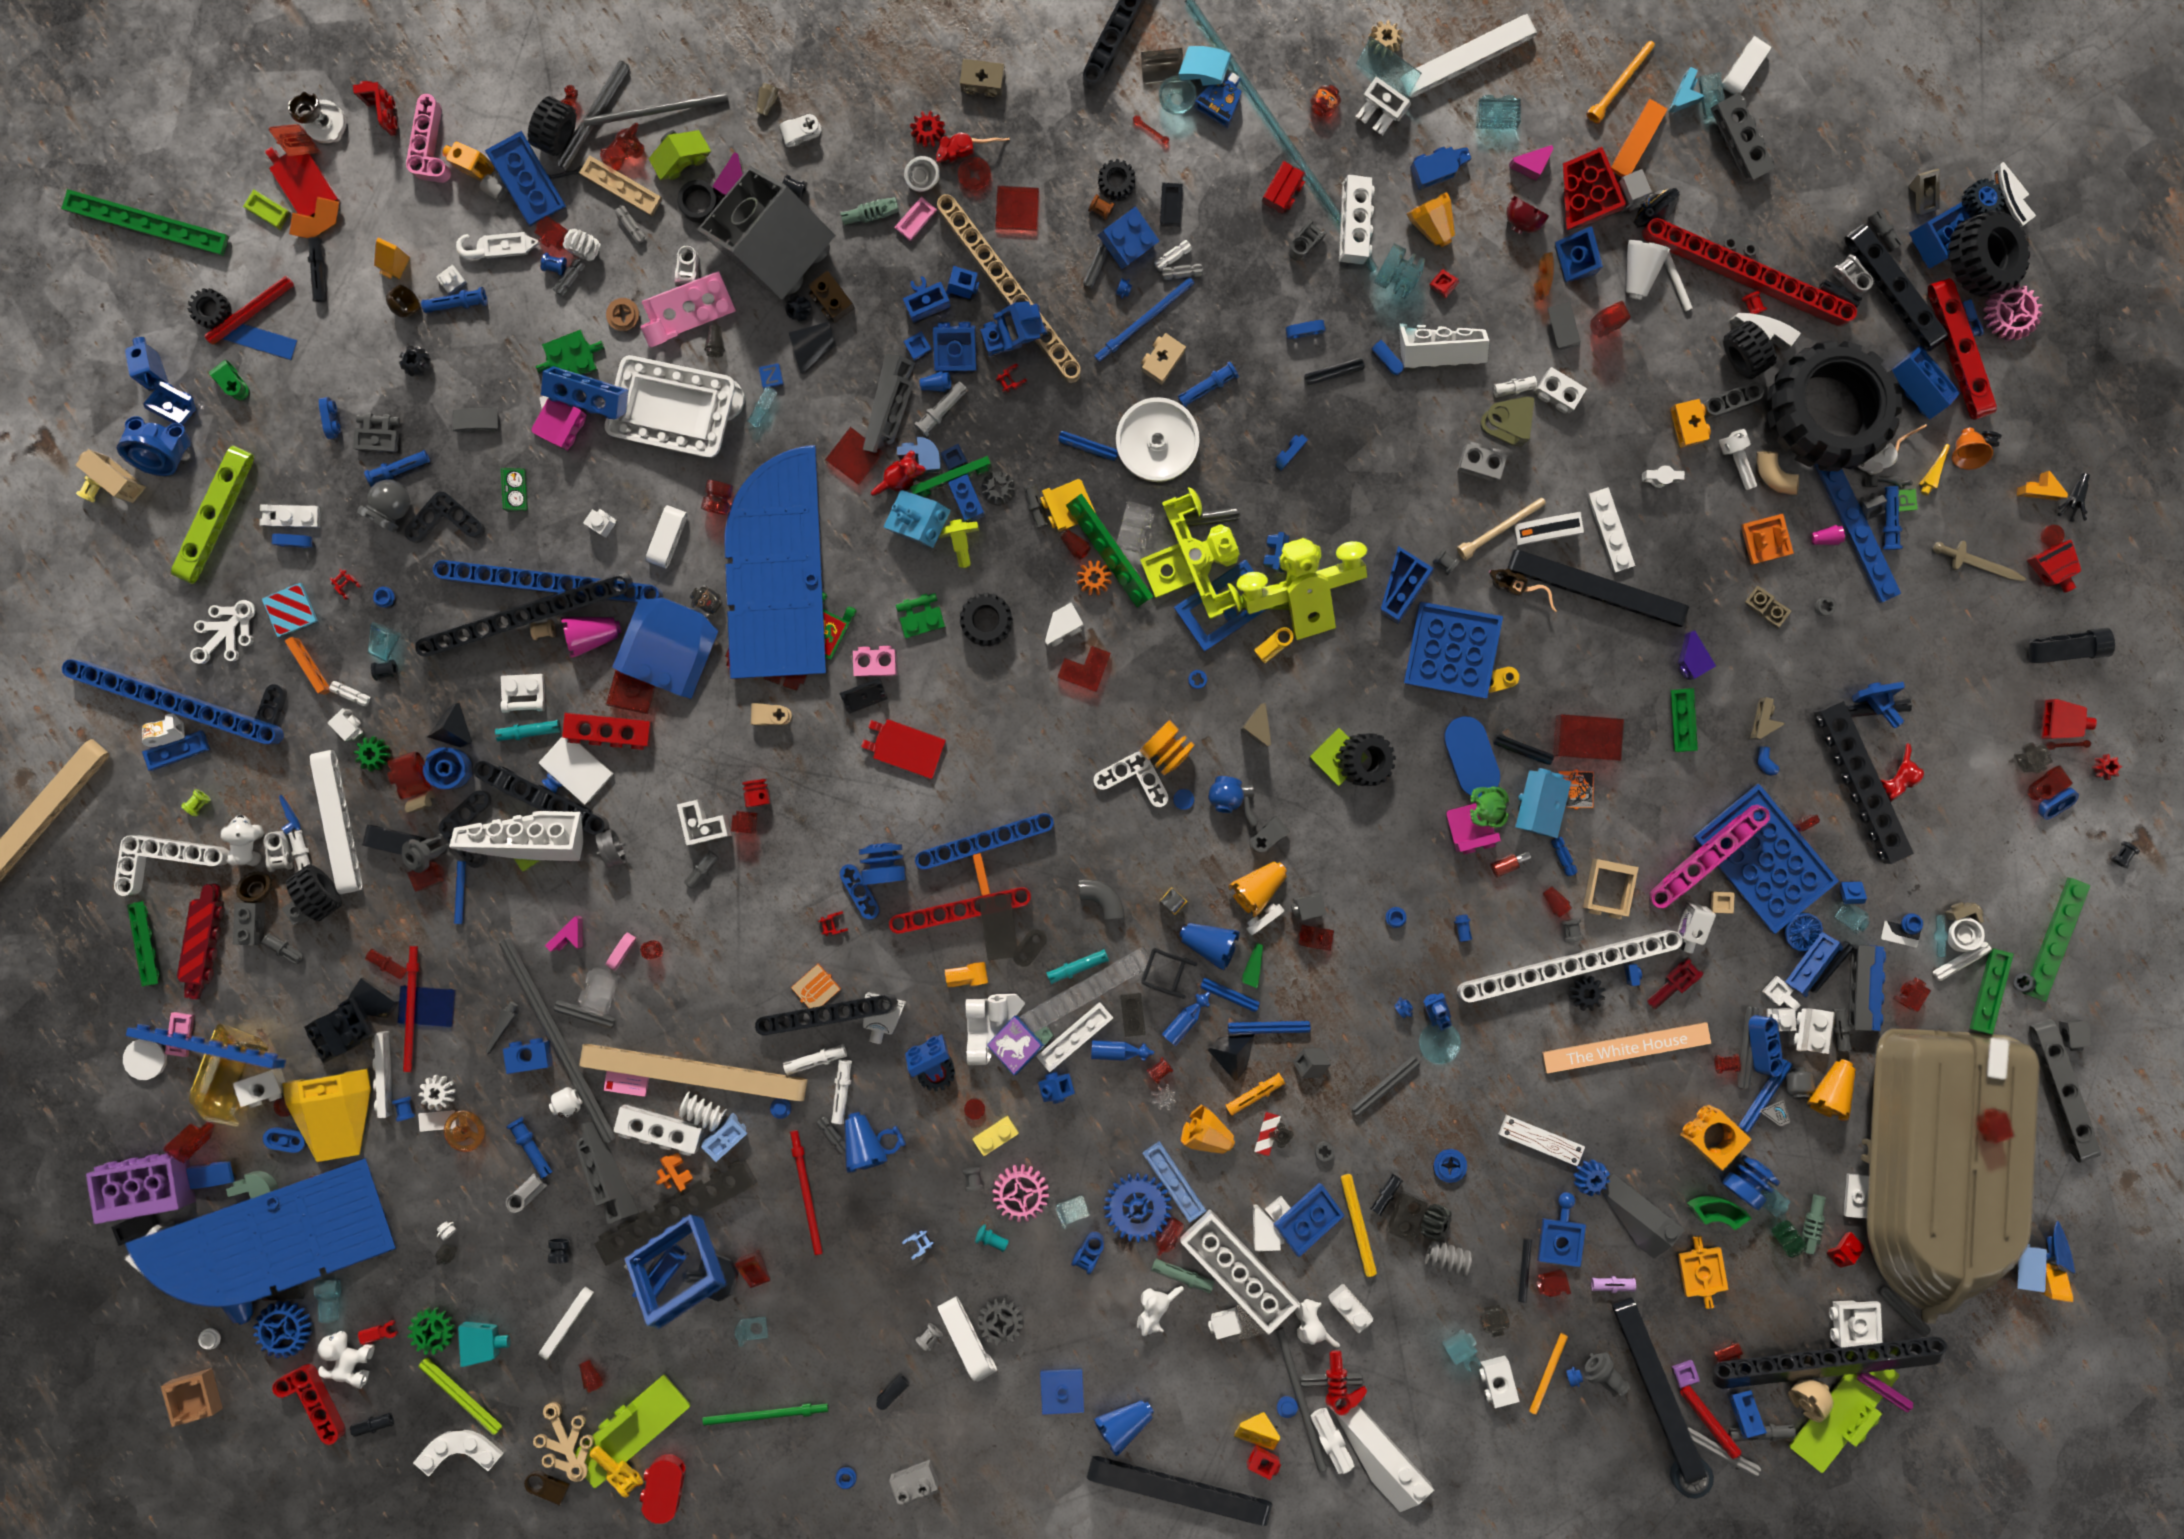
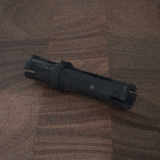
[307,237,326,302]
[1846,699,1912,717]

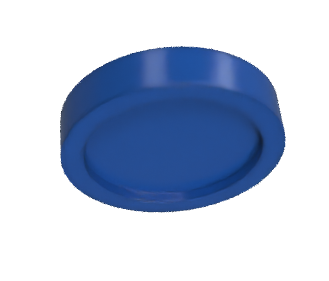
[1173,789,1194,810]

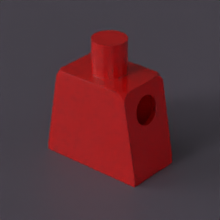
[2041,699,2097,739]

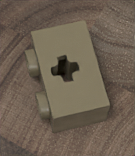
[960,59,1005,97]

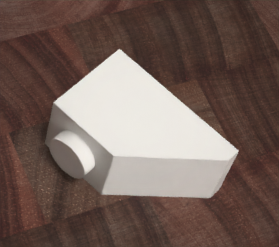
[1253,1205,1284,1251]

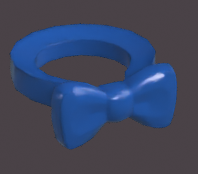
[877,1126,906,1154]

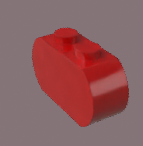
[640,1454,686,1524]

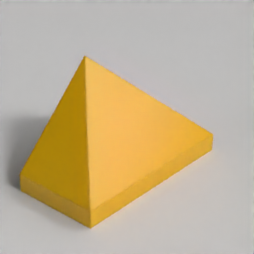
[1234,1412,1280,1450]

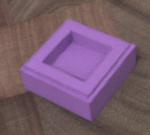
[1671,1360,1700,1388]

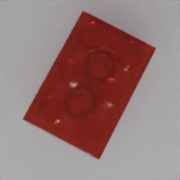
[1553,714,1624,761]

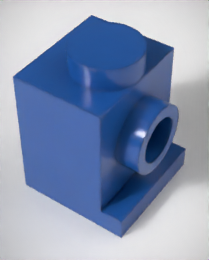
[946,266,979,299]
[980,321,1005,356]

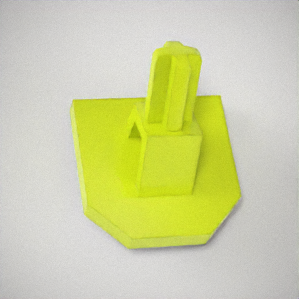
[938,519,979,568]

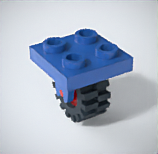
[905,1034,955,1091]

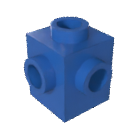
[1038,1072,1075,1104]

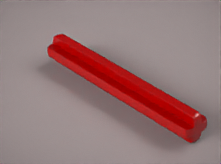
[1680,1385,1742,1459]

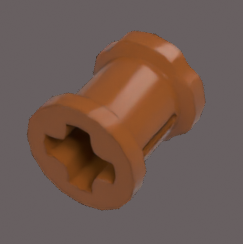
[1088,194,1115,221]

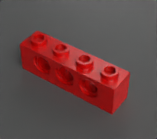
[562,713,652,750]

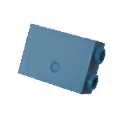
[883,490,951,548]
[1516,768,1571,838]

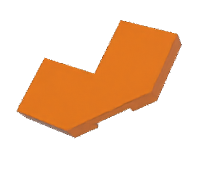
[289,197,339,238]

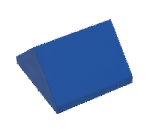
[1555,227,1603,282]

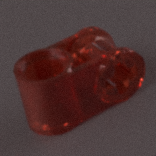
[2028,765,2073,801]

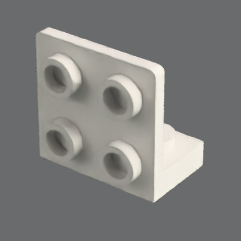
[1794,1008,1835,1054]

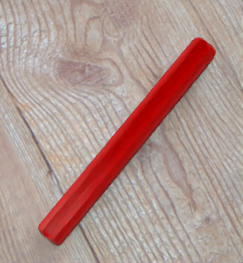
[205,276,294,345]

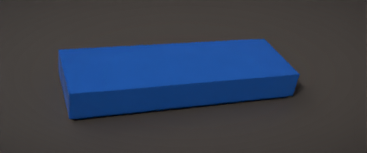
[142,730,210,771]

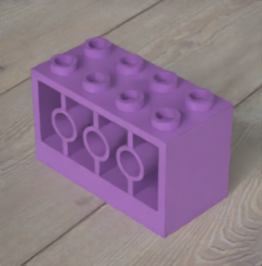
[86,1150,196,1224]

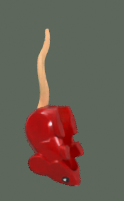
[936,132,1010,163]

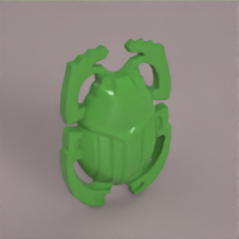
[1470,786,1509,828]

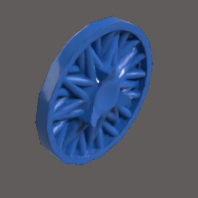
[1785,913,1823,951]

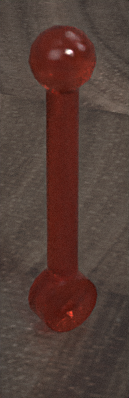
[1133,115,1169,144]
[2046,740,2092,750]

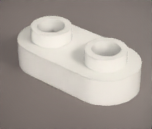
[1246,903,1284,936]

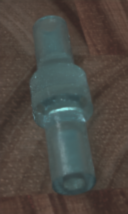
[1934,915,1948,957]

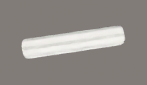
[1933,942,1992,981]

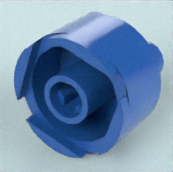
[423,747,473,790]

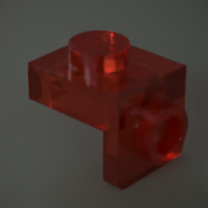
[1299,925,1334,951]

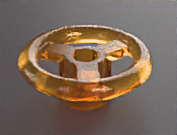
[444,1111,484,1152]

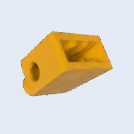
[442,141,495,182]

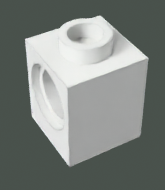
[1208,1307,1242,1339]

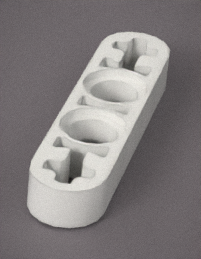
[538,1286,594,1361]

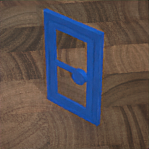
[1174,559,1267,652]

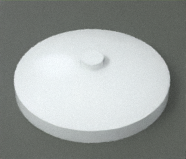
[1116,397,1199,482]

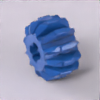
[1573,1159,1610,1196]

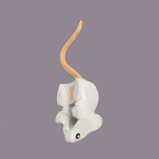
[1857,425,1927,475]

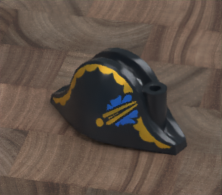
[1634,188,1680,228]

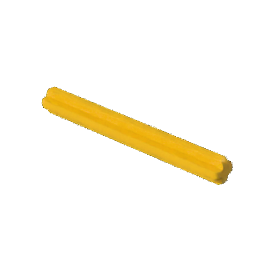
[1341,1174,1377,1277]

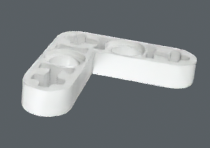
[1094,752,1168,807]

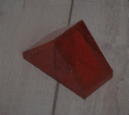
[735,1250,771,1288]

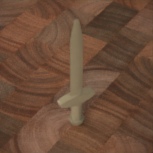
[1933,541,2026,581]

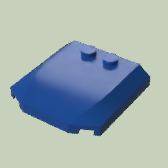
[612,597,719,699]

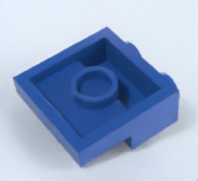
[933,322,976,371]

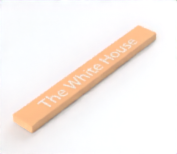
[1542,1022,1711,1073]

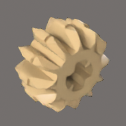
[1368,20,1404,58]

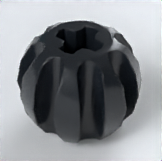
[399,346,431,377]

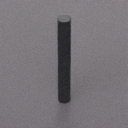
[1518,1238,1532,1303]

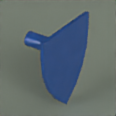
[2046,1221,2076,1274]

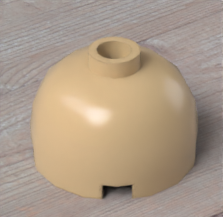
[1788,1379,1833,1423]

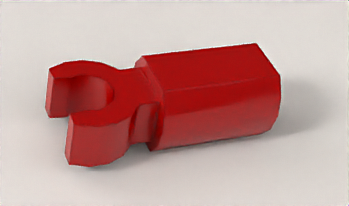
[358,1320,398,1345]

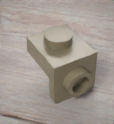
[1945,902,1984,924]

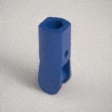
[1962,299,1984,336]
[1371,340,1403,375]

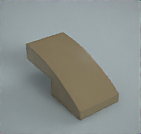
[405,790,436,813]

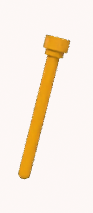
[1586,41,1655,124]

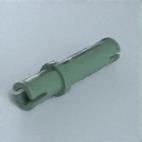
[1151,1258,1215,1294]

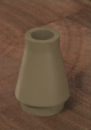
[755,83,779,116]

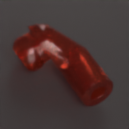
[560,85,579,106]

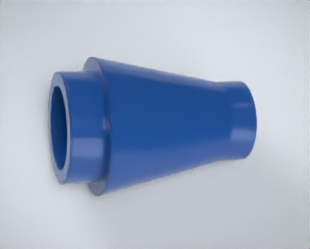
[919,371,951,392]

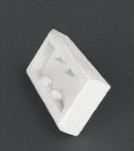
[1843,1174,1869,1218]

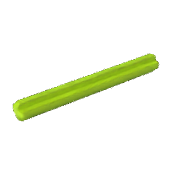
[418,1358,502,1435]

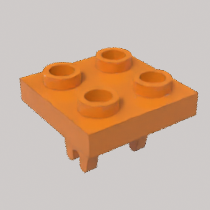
[1741,514,1794,565]

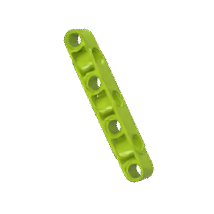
[171,446,254,584]

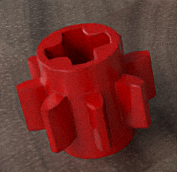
[2092,754,2122,780]

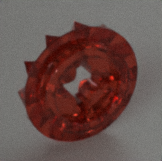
[958,157,991,191]

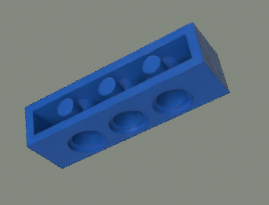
[541,366,629,419]

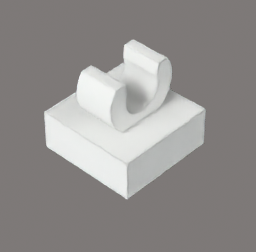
[436,265,467,295]
[1265,1196,1291,1222]

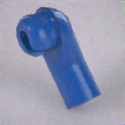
[1758,746,1779,776]

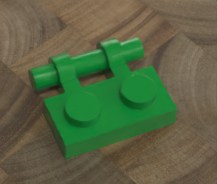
[896,593,946,639]

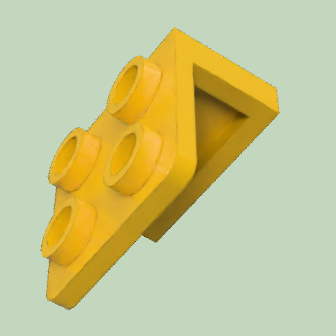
[1040,479,1095,532]

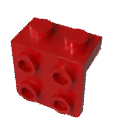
[353,81,398,136]

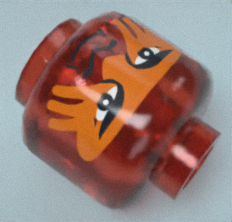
[1310,85,1341,118]

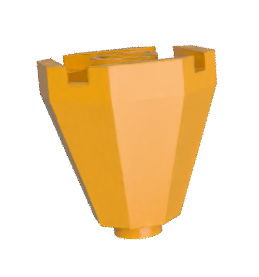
[1406,192,1455,247]
[1180,1104,1235,1154]

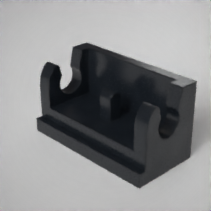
[839,678,888,714]

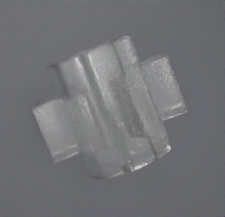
[1151,1084,1177,1110]

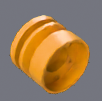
[1139,720,1194,776]

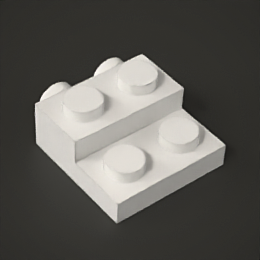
[1829,1300,1883,1348]

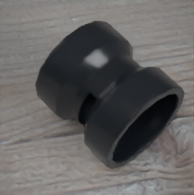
[548,1238,570,1264]

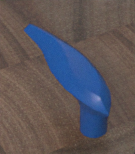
[279,795,301,835]

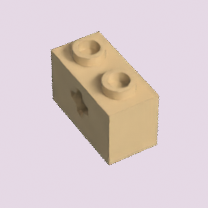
[1141,333,1186,385]

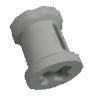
[915,1323,943,1352]

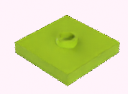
[1309,728,1368,786]

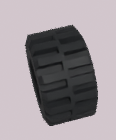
[527,96,576,156]
[1723,321,1777,379]
[960,593,1013,647]
[1337,733,1396,786]
[286,864,342,921]

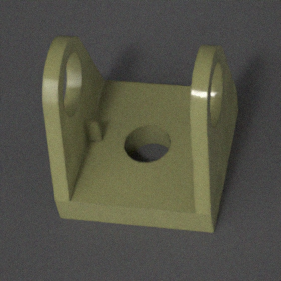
[1480,397,1535,447]

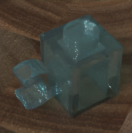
[1442,1329,1481,1372]

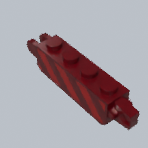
[177,883,225,999]

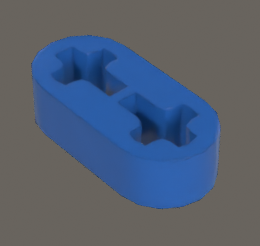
[1285,320,1326,339]
[271,534,313,548]

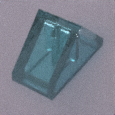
[368,622,401,662]

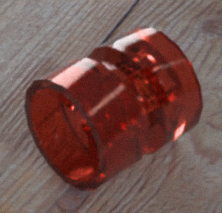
[701,480,734,515]

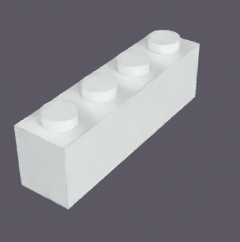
[1399,324,1489,368]

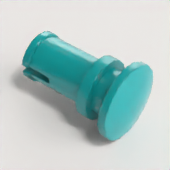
[975,1224,1009,1252]

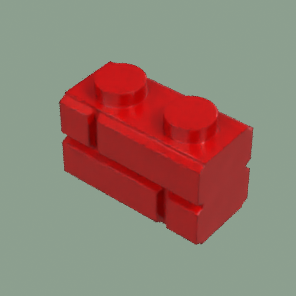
[1262,161,1306,214]

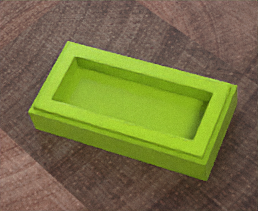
[242,189,291,230]

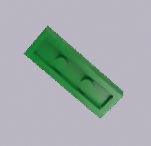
[1671,688,1698,752]

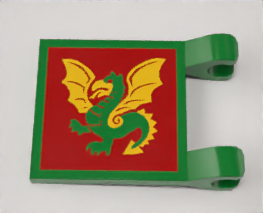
[822,592,857,660]

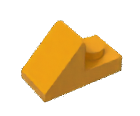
[2017,471,2068,501]

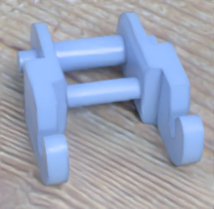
[902,1230,934,1260]

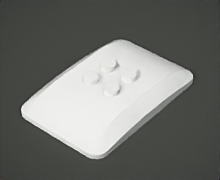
[604,355,736,458]

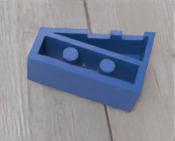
[1381,546,1434,624]

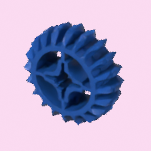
[253,1300,313,1358]

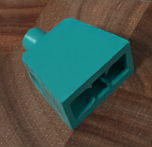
[458,1322,510,1367]

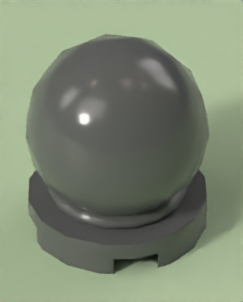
[356,480,411,533]

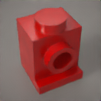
[1246,1444,1281,1480]

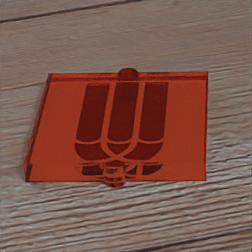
[269,124,319,156]

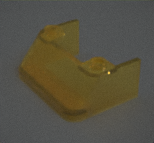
[189,1024,269,1127]

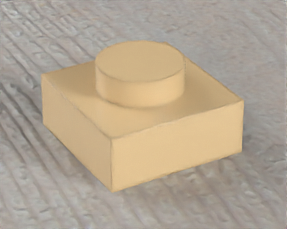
[1711,891,1734,914]

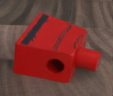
[2027,539,2081,593]

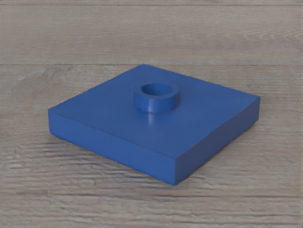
[1040,1369,1084,1415]

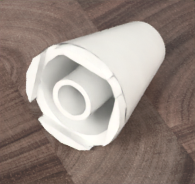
[1626,240,1670,300]

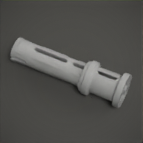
[914,381,968,437]

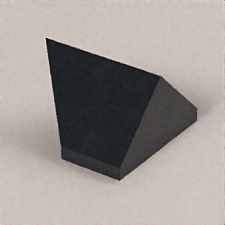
[427,703,472,748]
[1208,1034,1255,1081]

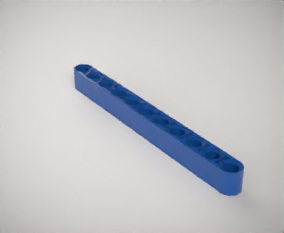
[433,560,663,604]
[62,659,284,744]

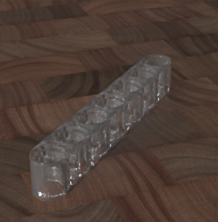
[1019,946,1154,1033]

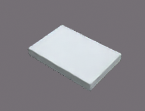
[539,737,614,805]

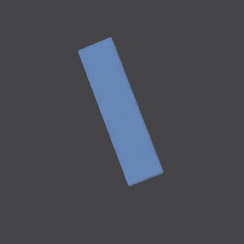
[1142,1141,1207,1223]

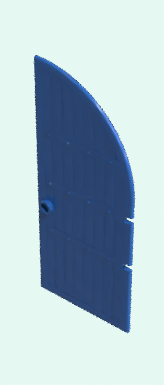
[724,445,826,679]
[125,1158,396,1307]

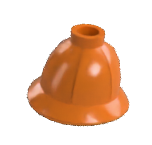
[1952,428,1993,470]

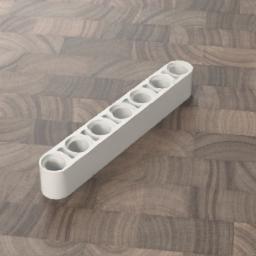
[1401,14,1537,98]
[310,750,363,895]

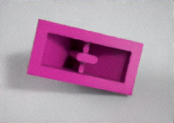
[1509,145,1554,181]

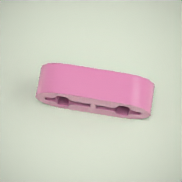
[605,932,637,971]

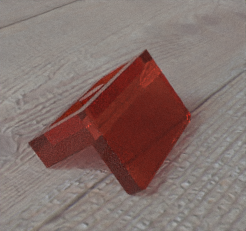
[163,1121,215,1164]

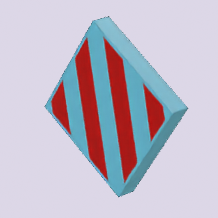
[262,583,318,637]

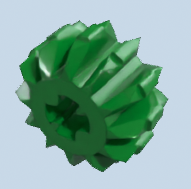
[353,736,392,772]

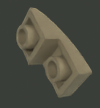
[1745,585,1792,629]

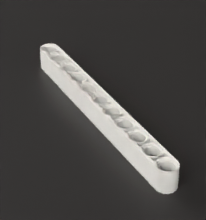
[1457,930,1682,1002]

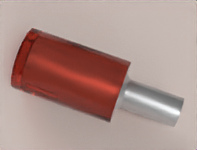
[1490,852,1531,878]

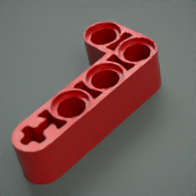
[272,1364,346,1445]

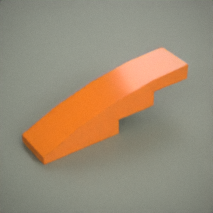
[1611,99,1667,177]

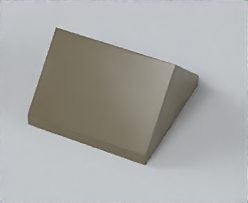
[1241,703,1271,747]

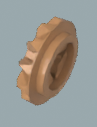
[606,298,640,331]

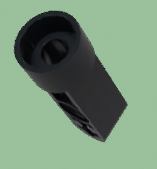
[2029,627,2115,663]

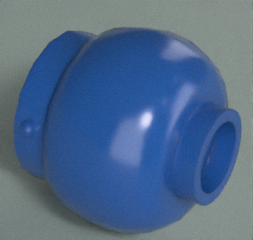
[1208,776,1244,813]

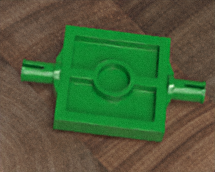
[535,329,605,375]

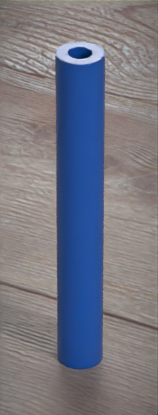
[454,861,466,924]

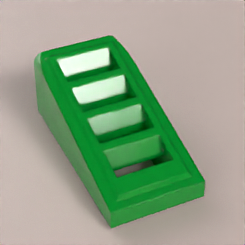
[1241,943,1263,988]

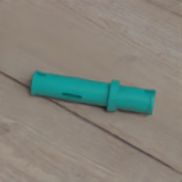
[495,720,561,742]
[1046,949,1109,985]

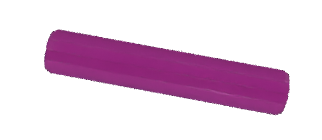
[1856,1372,1913,1413]

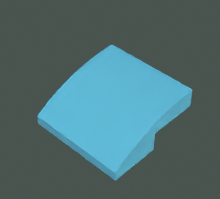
[1179,46,1231,85]

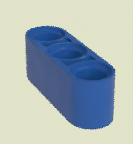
[1748,1015,1783,1077]

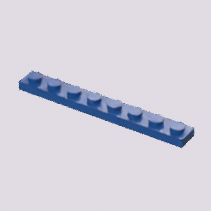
[1814,464,1901,603]
[126,1024,286,1069]

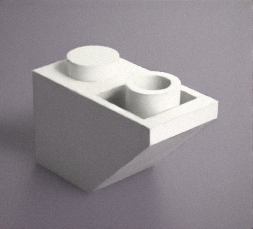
[1045,603,1084,647]

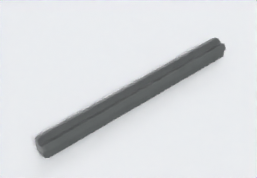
[557,60,630,170]

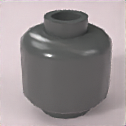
[1785,1068,1815,1099]

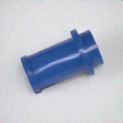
[1454,914,1473,942]

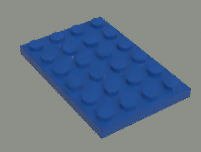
[1693,784,1839,934]

